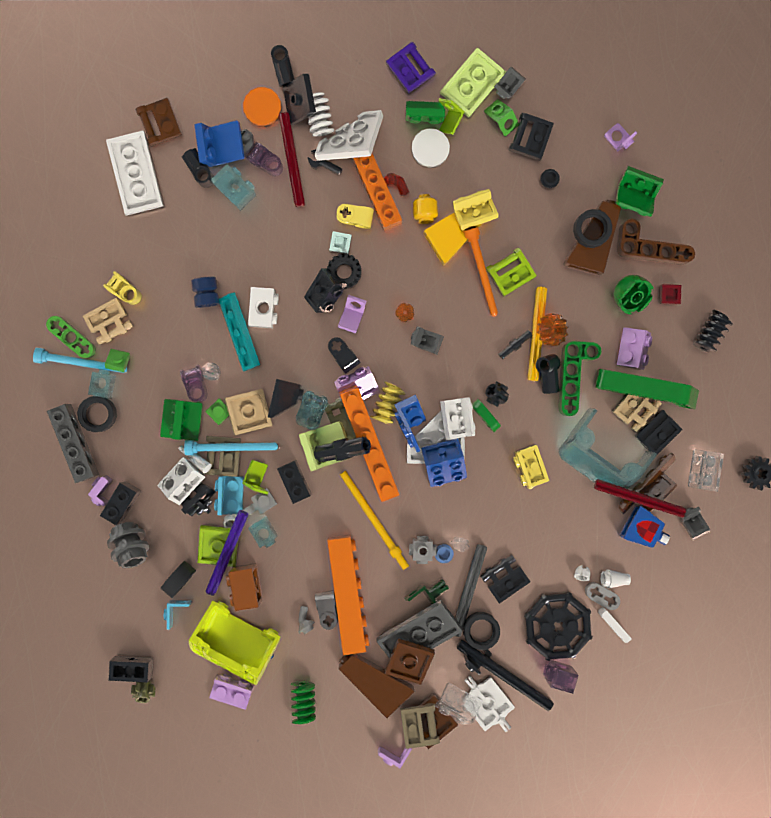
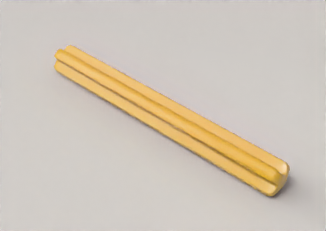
[528,287,547,381]

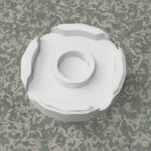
[412,128,450,168]

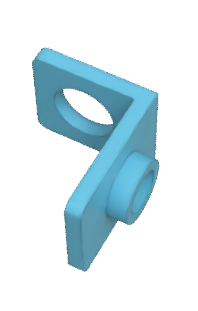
[164,600,192,630]

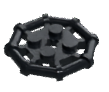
[524,592,593,661]

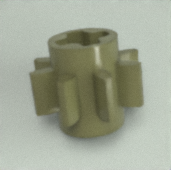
[131,680,156,703]

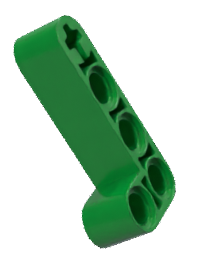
[558,341,602,416]

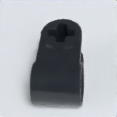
[328,337,361,374]

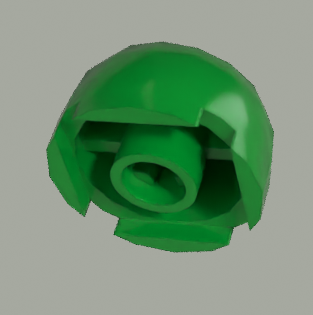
[614,275,654,314]

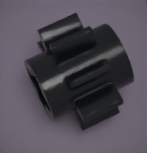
[485,381,509,407]

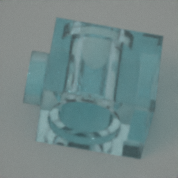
[88,369,116,398]
[248,516,278,548]

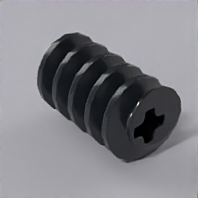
[693,310,733,352]

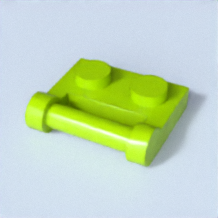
[486,248,537,297]

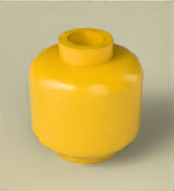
[413,194,438,224]

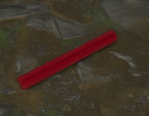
[279,112,305,207]
[594,479,686,518]

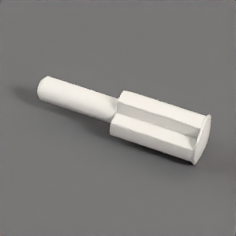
[179,445,212,473]

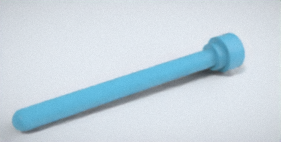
[33,347,127,373]
[184,440,278,456]

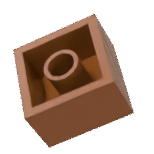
[226,563,262,611]

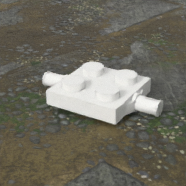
[461,676,515,732]

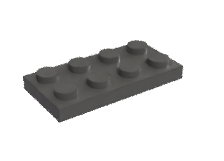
[376,600,462,658]

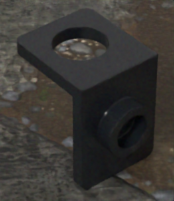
[464,641,492,675]

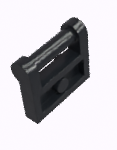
[508,113,554,161]

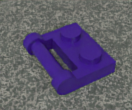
[386,42,436,94]

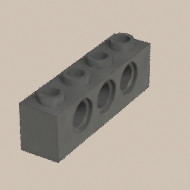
[47,404,99,483]

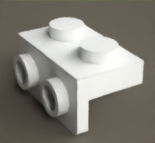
[440,397,475,440]

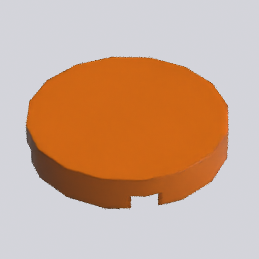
[243,87,282,127]

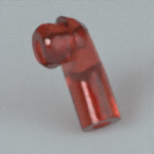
[384,173,410,196]

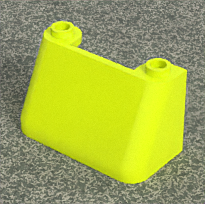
[189,601,281,685]

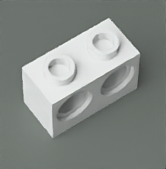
[157,457,205,505]

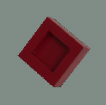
[660,284,682,305]

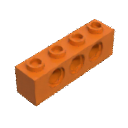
[353,154,402,231]

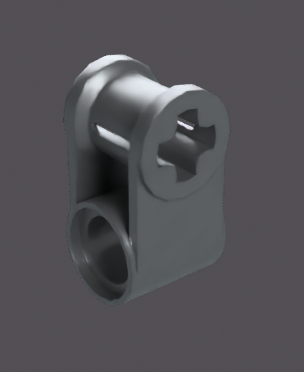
[315,590,338,630]

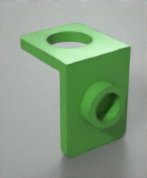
[484,99,519,136]

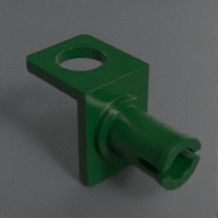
[404,579,449,604]

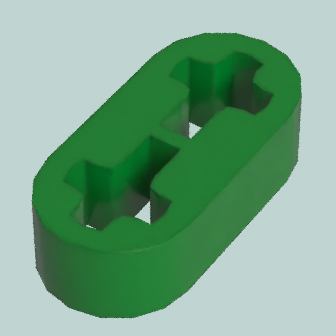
[472,399,501,432]

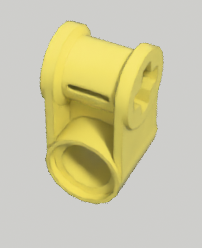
[337,204,374,229]
[103,271,142,305]

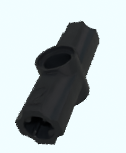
[314,436,371,462]

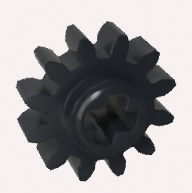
[741,456,771,491]

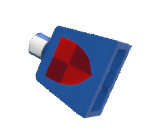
[620,504,670,548]

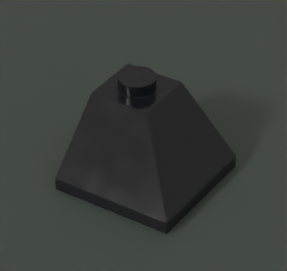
[268,379,304,418]

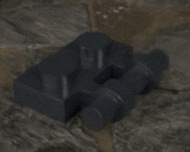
[480,555,530,604]

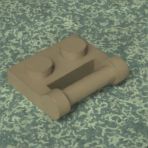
[204,436,241,477]
[400,703,440,749]

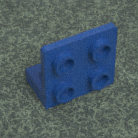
[194,120,245,167]
[394,395,427,453]
[421,438,467,487]

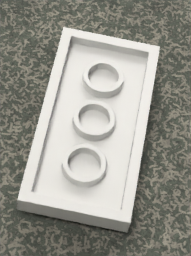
[106,131,164,216]

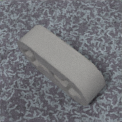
[585,582,620,610]

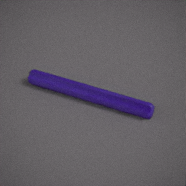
[206,510,248,596]

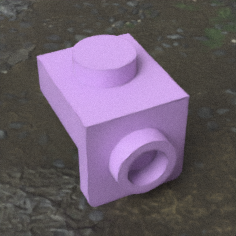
[88,475,112,506]

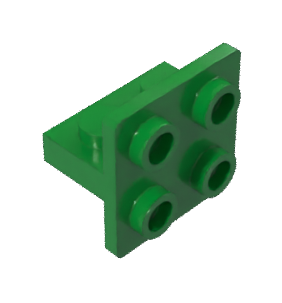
[160,399,203,441]

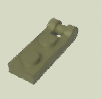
[323,397,356,439]

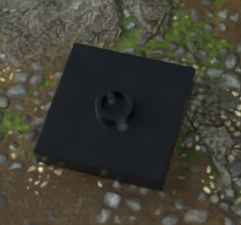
[283,74,316,125]

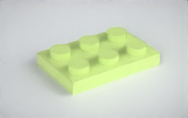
[440,48,506,118]

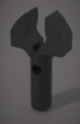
[308,149,342,175]

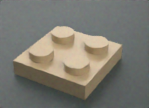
[224,389,272,436]

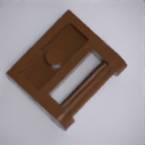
[135,98,182,146]

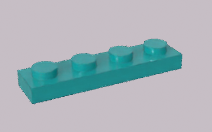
[219,292,260,372]

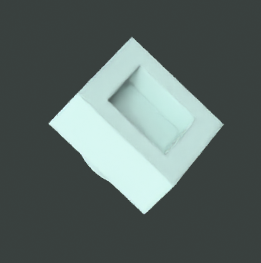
[329,231,352,254]

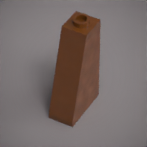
[563,200,621,275]
[339,653,415,718]

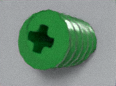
[291,681,316,724]

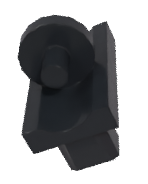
[181,482,216,516]

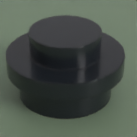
[540,169,560,189]

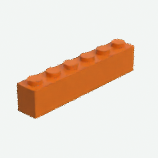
[339,385,399,502]
[327,535,370,655]

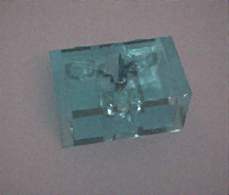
[211,164,256,211]

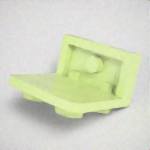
[299,421,350,471]

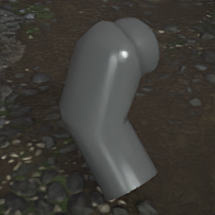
[241,129,254,160]

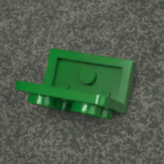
[616,166,664,217]

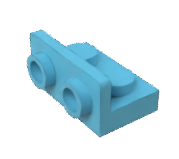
[214,476,244,515]

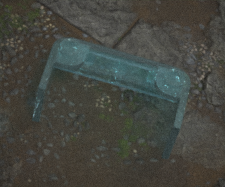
[559,408,657,496]

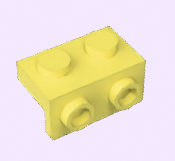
[453,189,498,230]
[513,445,549,489]

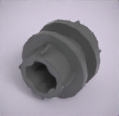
[107,522,150,568]

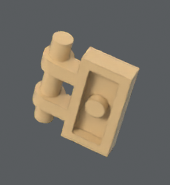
[83,298,134,345]
[613,395,662,433]

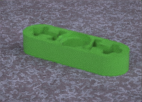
[46,316,96,358]

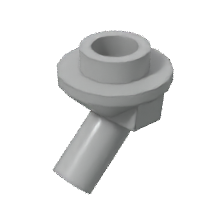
[298,606,315,635]

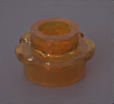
[396,303,414,322]

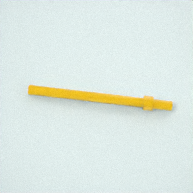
[340,471,409,570]

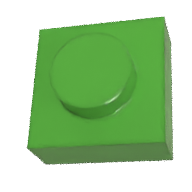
[105,349,130,372]
[205,398,229,425]

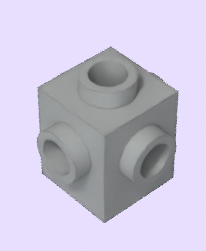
[409,536,436,564]

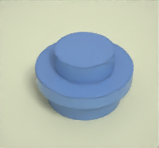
[435,544,454,563]

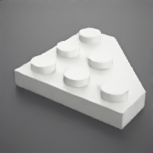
[315,110,383,161]
[407,410,465,464]

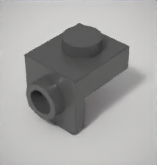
[494,67,526,99]
[411,326,444,355]
[681,507,710,540]

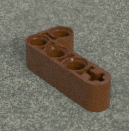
[617,219,695,265]

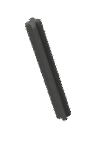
[455,544,487,637]

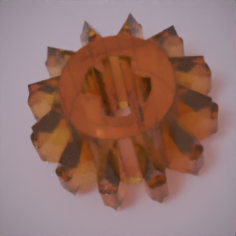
[536,313,569,346]

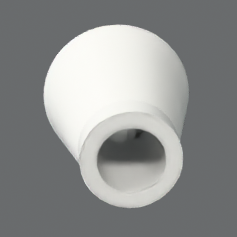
[600,569,631,589]

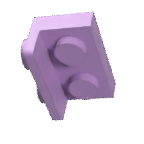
[334,366,380,400]
[209,674,253,710]

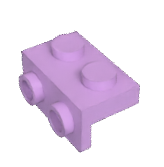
[617,327,652,370]

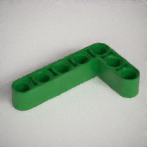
[595,369,699,409]

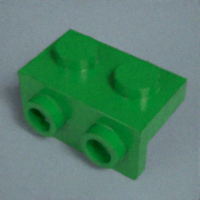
[405,101,445,124]

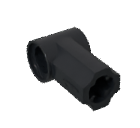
[271,45,295,87]
[182,148,215,188]
[536,354,561,394]

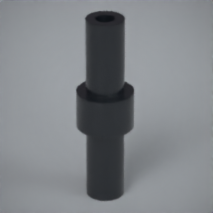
[498,330,533,359]

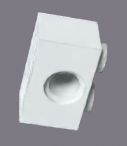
[248,287,279,329]

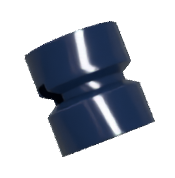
[191,277,220,308]

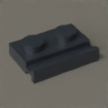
[635,410,683,456]

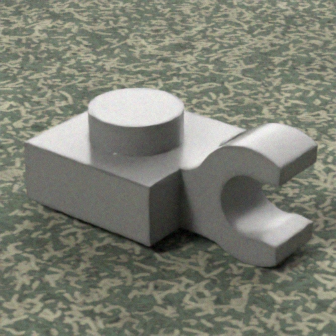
[243,488,277,515]

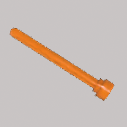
[463,226,498,317]

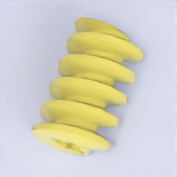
[370,382,406,424]

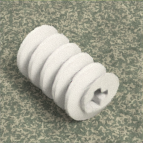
[308,92,334,137]

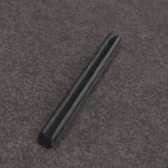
[457,640,554,711]

